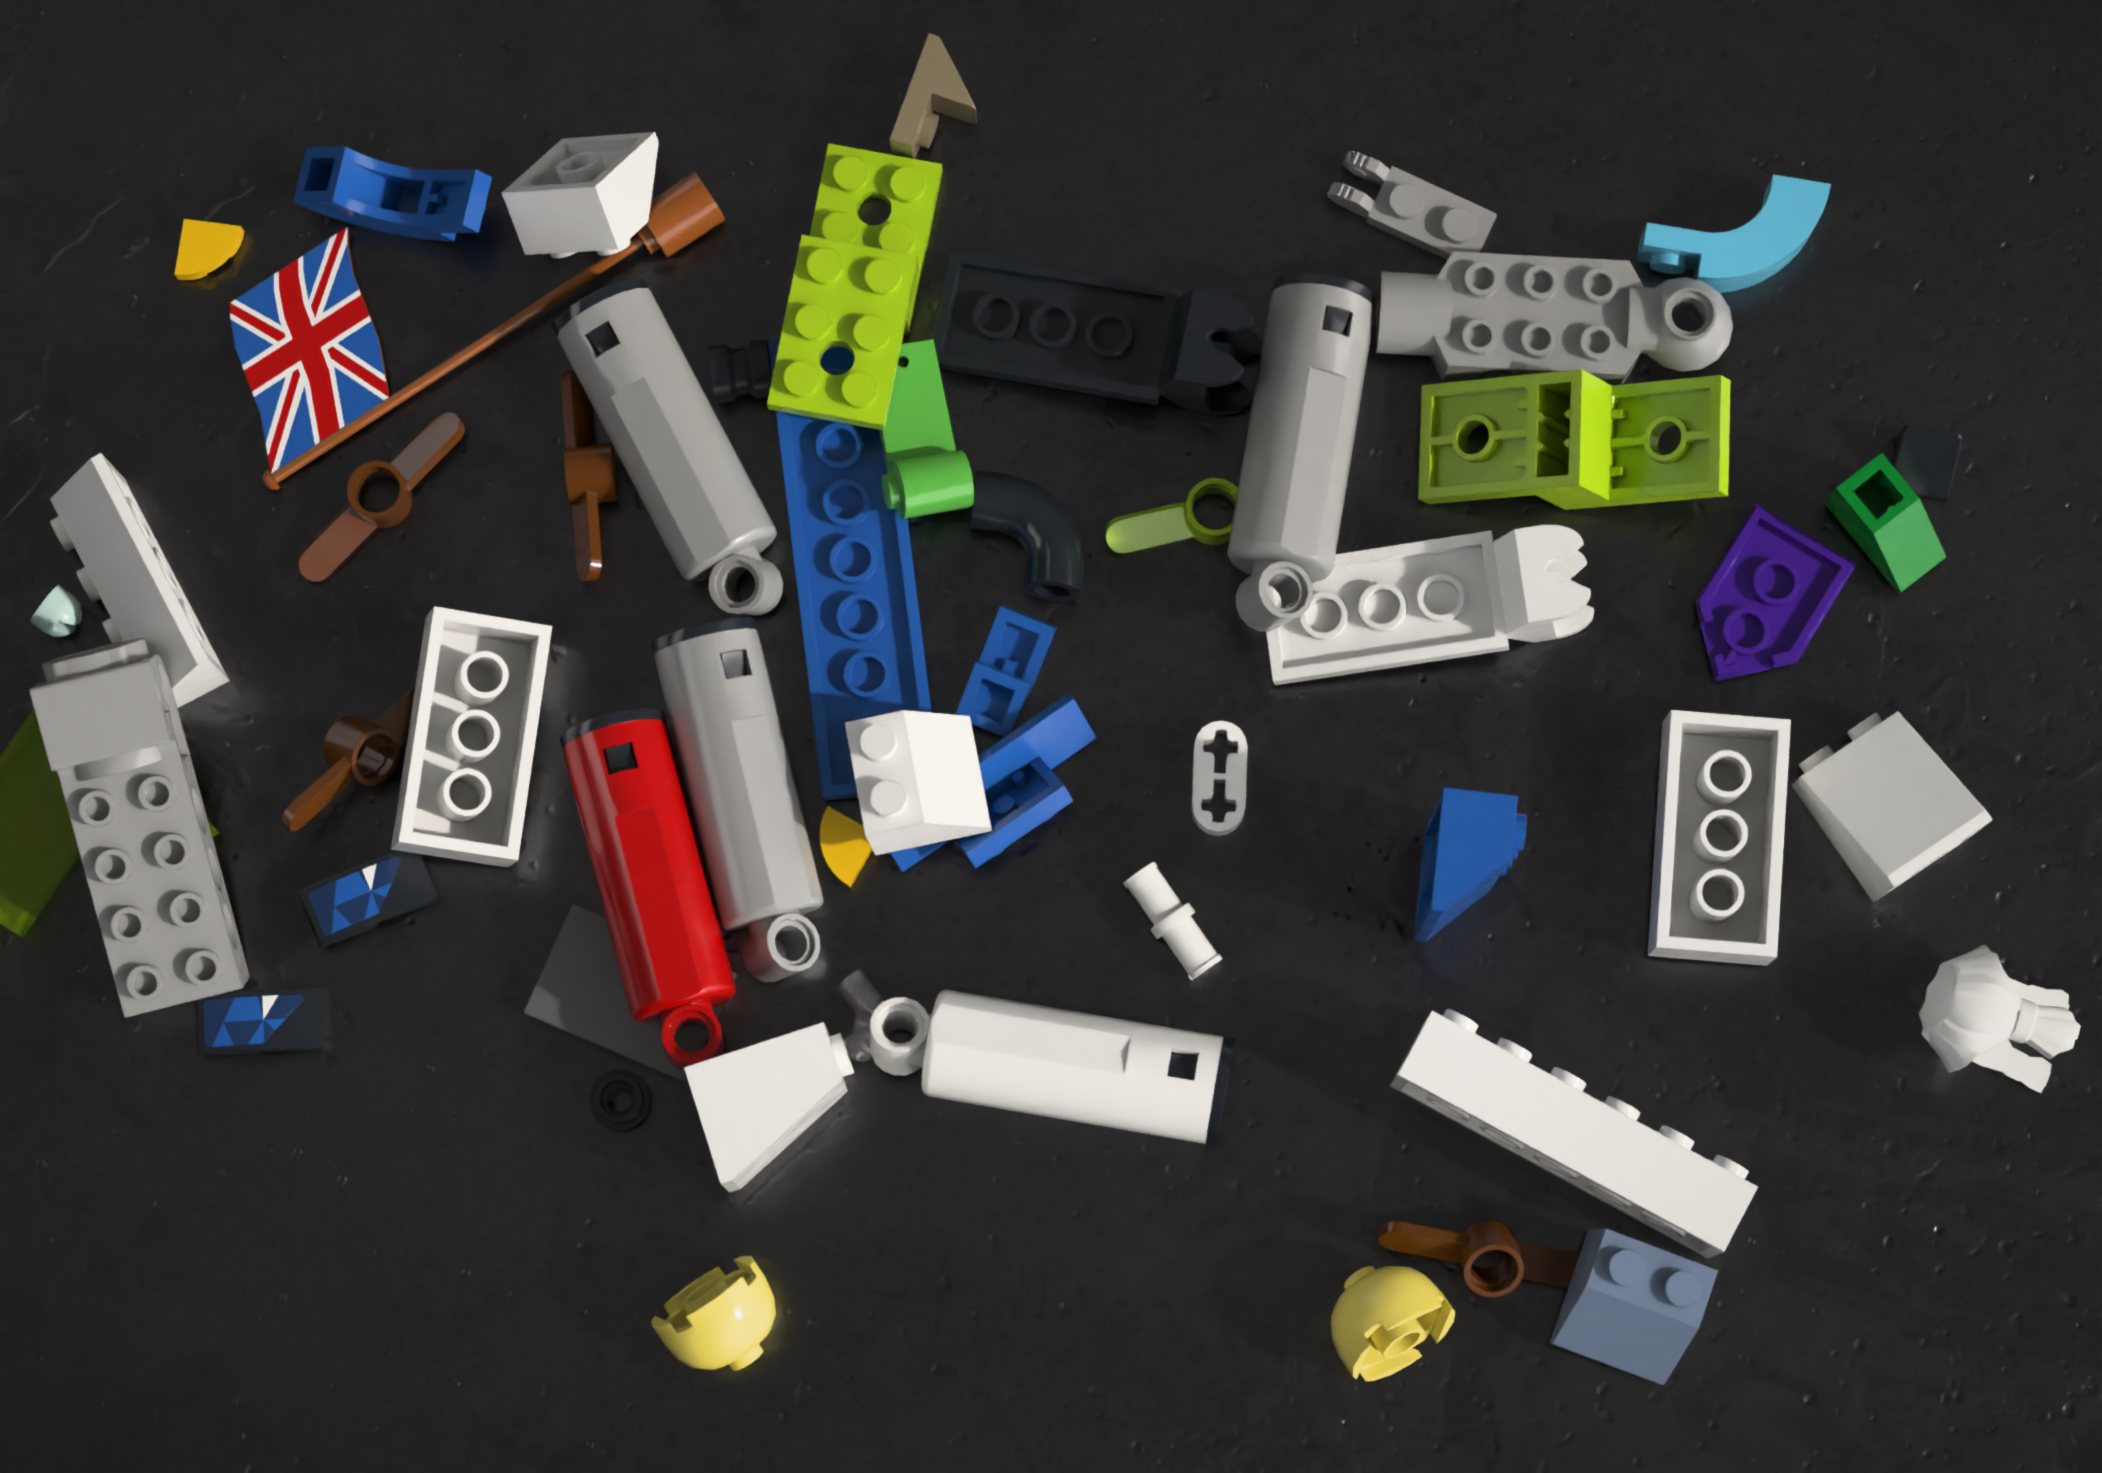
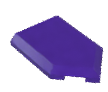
[1695,503,1857,682]

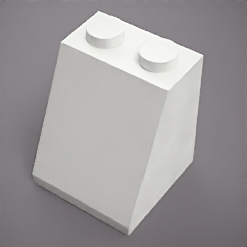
[1792,711,1993,903]
[684,1022,854,1193]

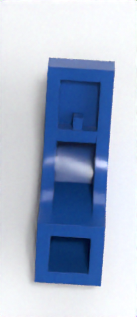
[293,146,492,241]

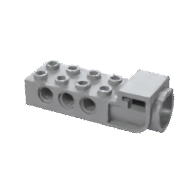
[30,638,250,1018]

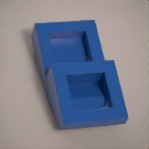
[955,605,1057,737]

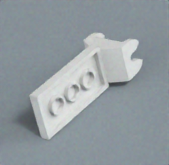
[1266,525,1594,685]

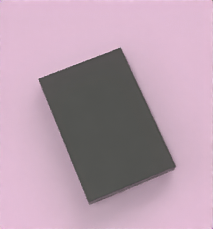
[524,904,737,1084]

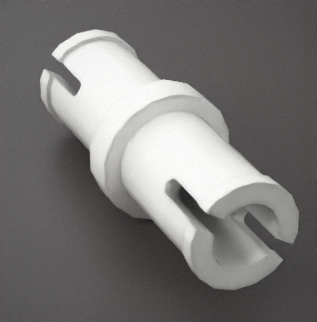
[1123,861,1223,981]

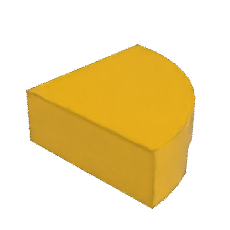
[174,219,245,280]
[820,806,872,888]

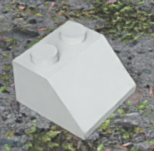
[502,132,659,258]
[845,710,992,856]

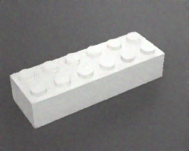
[1390,1009,1758,1258]

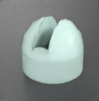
[30,585,83,637]

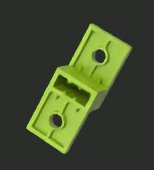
[767,143,943,431]
[1418,369,1731,510]

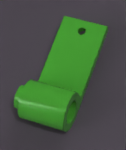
[879,339,974,519]

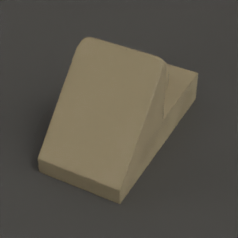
[890,33,977,159]

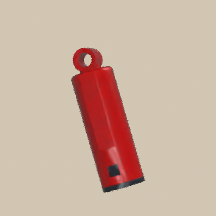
[560,708,736,1071]

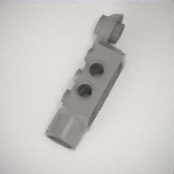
[1375,251,1733,386]

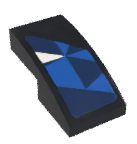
[298,850,438,948]
[195,988,326,1056]

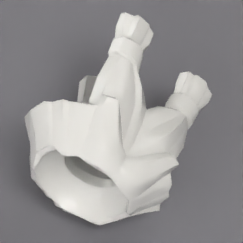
[1919,945,2081,1093]

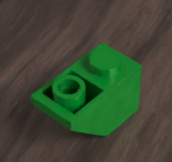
[1825,453,1946,594]

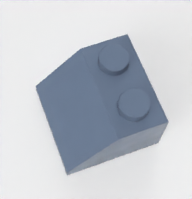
[1549,1228,1718,1385]

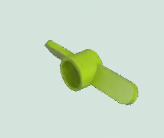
[1105,478,1238,553]

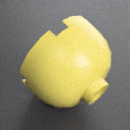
[651,1256,776,1371]
[1331,1266,1455,1381]

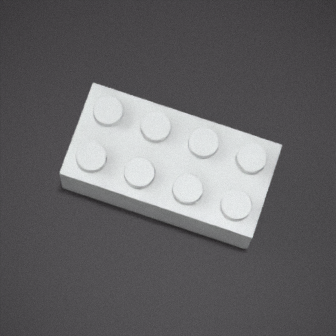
[391,606,552,868]
[1648,710,1791,966]

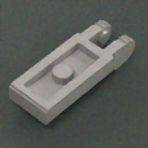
[1327,151,1497,260]

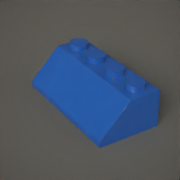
[1413,787,1527,942]

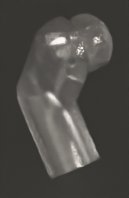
[837,969,889,1062]

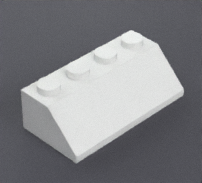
[50,453,230,708]

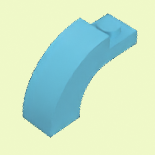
[1637,174,1831,293]

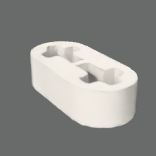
[1191,720,1248,836]

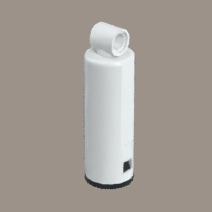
[870,990,1235,1146]

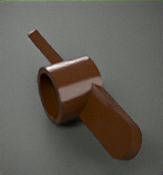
[561,369,619,582]
[296,412,465,582]
[281,685,416,831]
[1378,1220,1580,1297]

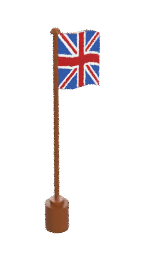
[230,171,725,490]

